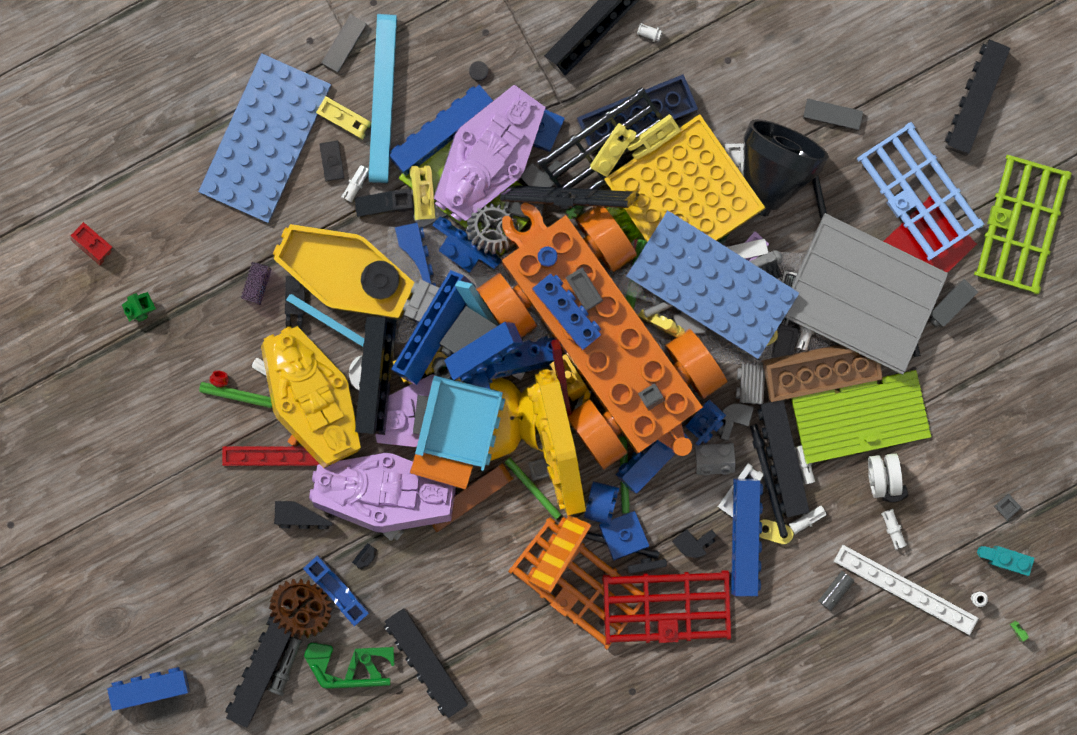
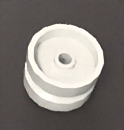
[868,453,902,498]

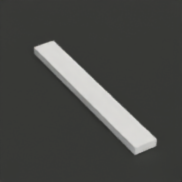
[833,545,979,635]

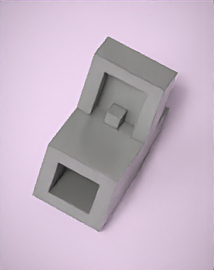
[673,308,706,334]

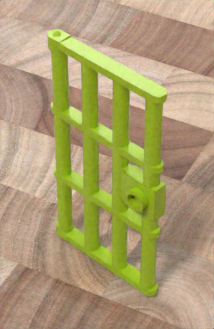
[974,155,1072,294]

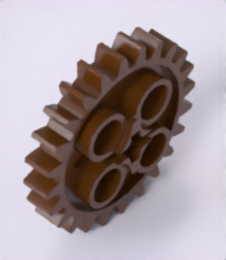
[269,579,332,639]

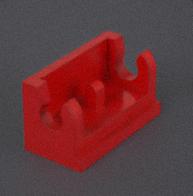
[70,222,112,266]

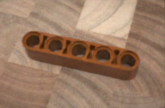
[431,463,514,533]

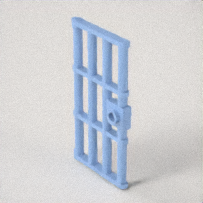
[857,122,984,261]

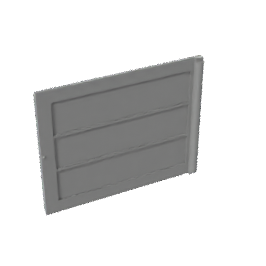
[784,213,948,375]

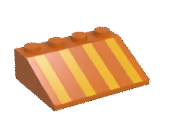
[527,515,591,594]

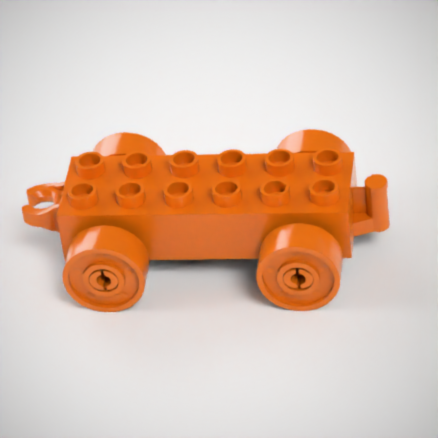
[476,203,727,470]

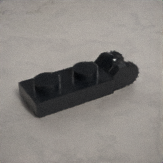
[285,276,305,330]

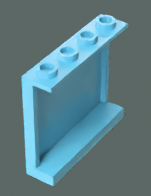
[415,376,505,471]

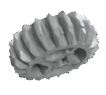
[466,203,519,255]

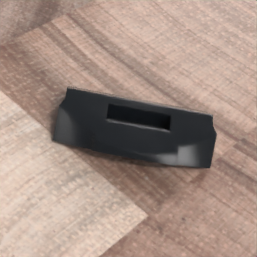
[882,485,908,502]
[352,543,377,570]

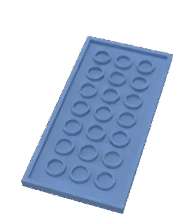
[198,53,331,224]
[626,210,799,359]

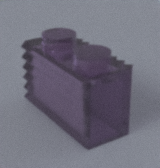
[241,262,272,305]

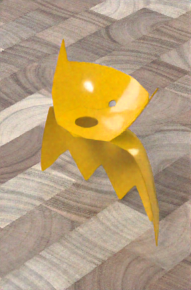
[488,378,543,461]

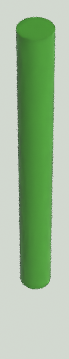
[619,436,630,513]
[504,458,561,519]

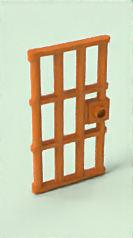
[508,517,644,650]

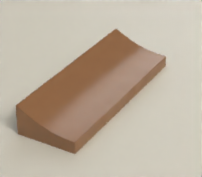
[762,345,882,402]

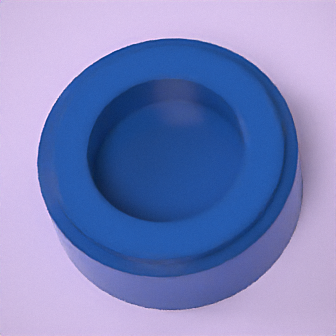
[538,247,557,267]

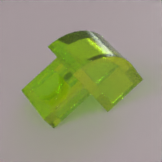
[605,207,642,242]

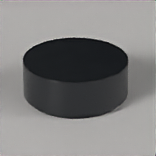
[469,61,488,81]

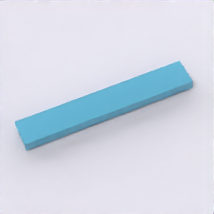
[286,294,364,347]

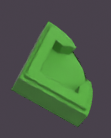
[1009,621,1029,642]

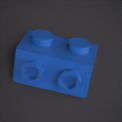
[685,400,726,446]

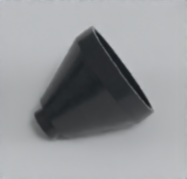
[743,119,829,216]

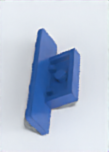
[433,217,502,273]

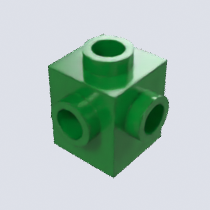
[122,292,156,322]

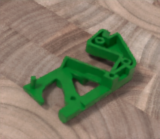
[304,642,394,689]

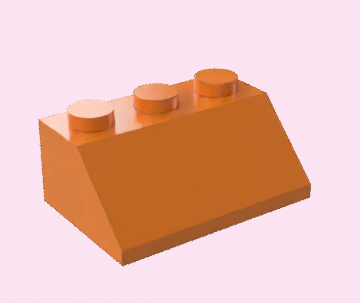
[410,453,473,489]

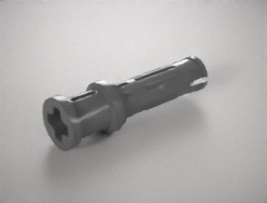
[267,637,302,696]

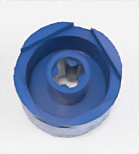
[584,481,619,525]

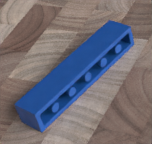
[390,84,493,177]
[391,270,476,385]
[731,479,763,596]

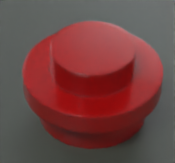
[209,370,229,387]

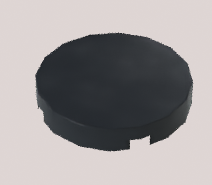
[361,261,400,300]

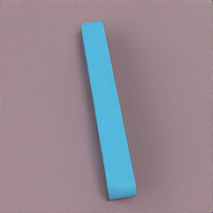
[369,14,397,183]

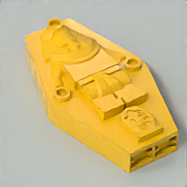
[273,224,415,319]
[261,326,361,468]
[527,369,586,516]

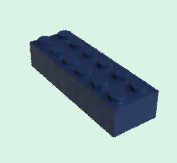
[577,74,698,156]

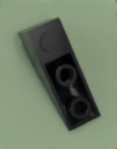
[355,188,414,217]
[274,501,334,529]

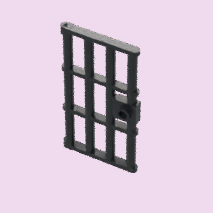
[537,87,663,207]
[500,185,639,209]

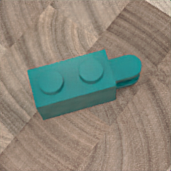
[977,546,1035,576]

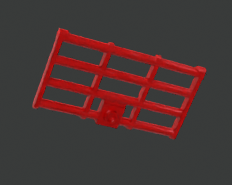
[602,570,731,645]

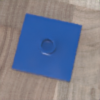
[533,110,565,153]
[599,511,649,561]

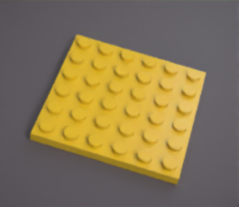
[604,114,765,242]

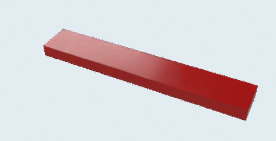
[222,446,319,466]

